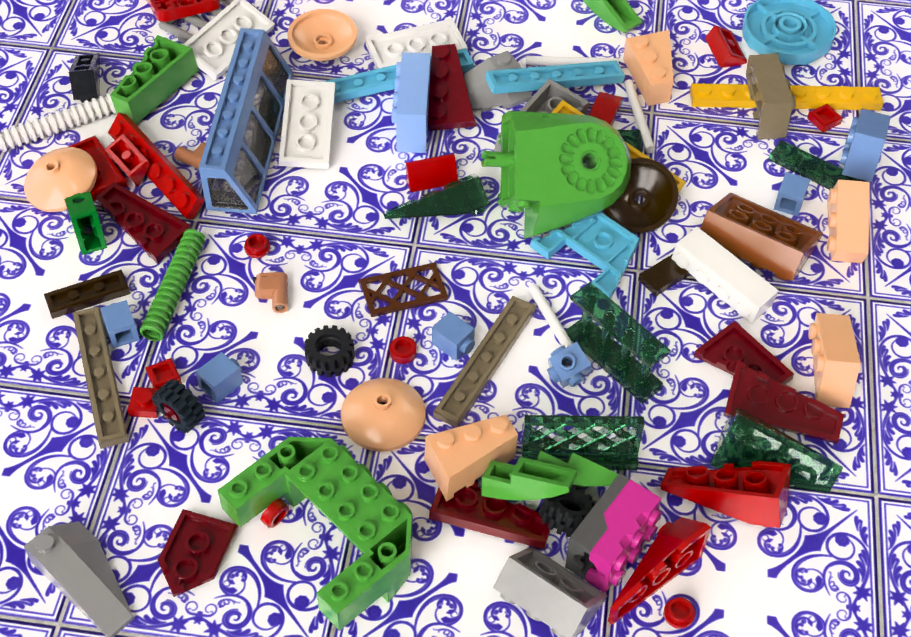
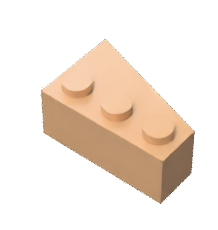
[623,30,674,106]
[808,313,861,408]

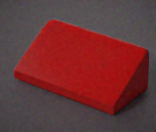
[705,26,747,68]
[104,134,151,186]
[406,154,458,192]

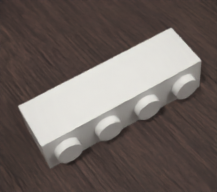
[671,227,779,323]

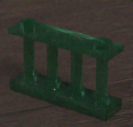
[566,282,671,404]

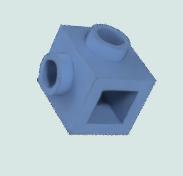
[546,342,592,388]

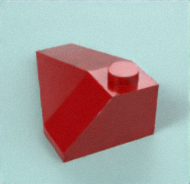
[660,461,791,528]
[608,517,711,625]

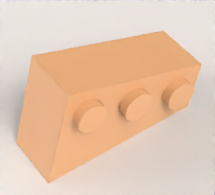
[827,179,870,264]
[424,414,518,502]

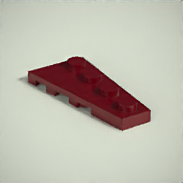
[428,44,477,131]
[96,182,191,264]
[724,360,844,444]
[429,482,551,550]

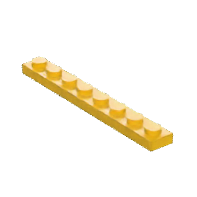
[690,83,883,111]

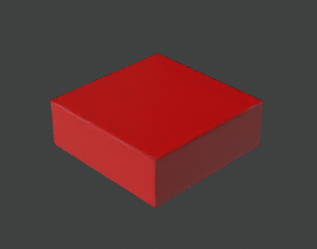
[807,104,843,132]
[145,358,182,389]

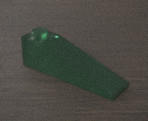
[383,173,490,219]
[710,407,843,493]

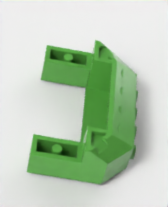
[217,437,412,631]

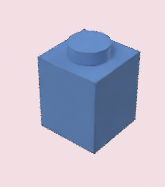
[774,172,810,217]
[100,300,140,349]
[432,311,475,361]
[195,352,243,403]

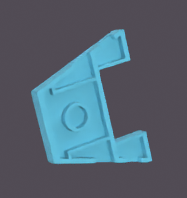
[530,211,640,302]

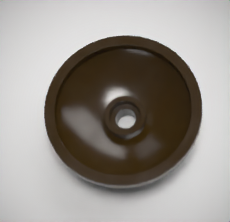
[604,158,678,234]

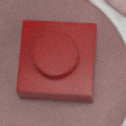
[128,387,159,418]

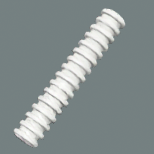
[0,93,116,152]

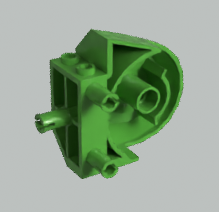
[481,111,632,239]

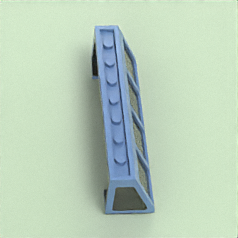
[199,28,293,214]

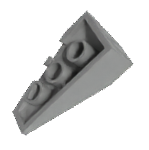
[463,51,532,112]
[24,521,134,637]

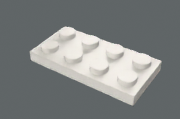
[183,0,275,81]
[365,18,468,69]
[279,79,335,169]

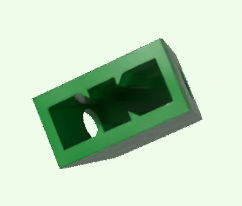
[64,192,107,255]

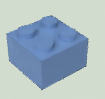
[840,109,891,182]

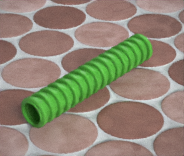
[140,229,206,341]

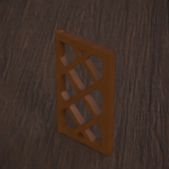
[358,262,448,317]

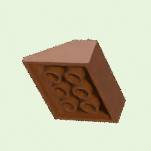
[700,192,823,281]

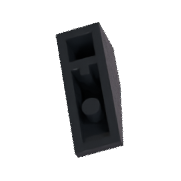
[69,53,100,103]

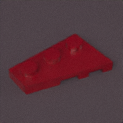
[694,321,794,385]

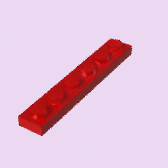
[108,112,205,220]

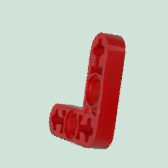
[146,0,221,22]

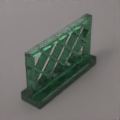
[521,415,644,471]

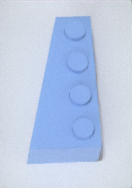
[392,52,431,153]

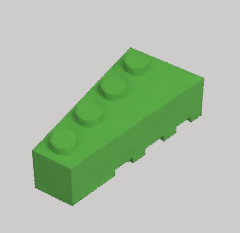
[110,35,199,124]

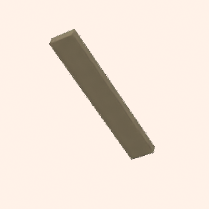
[433,296,536,428]
[72,306,129,449]

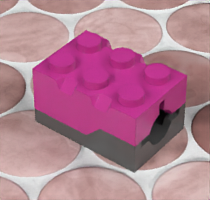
[565,473,662,593]

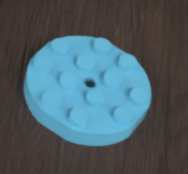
[742,0,836,65]

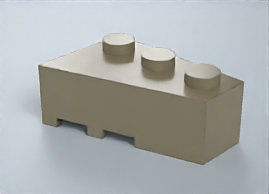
[746,53,796,140]

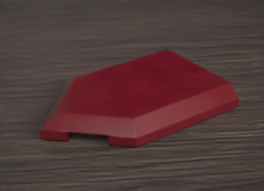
[158,509,238,597]

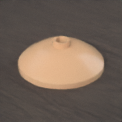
[287,9,357,61]
[24,147,97,212]
[341,378,426,452]

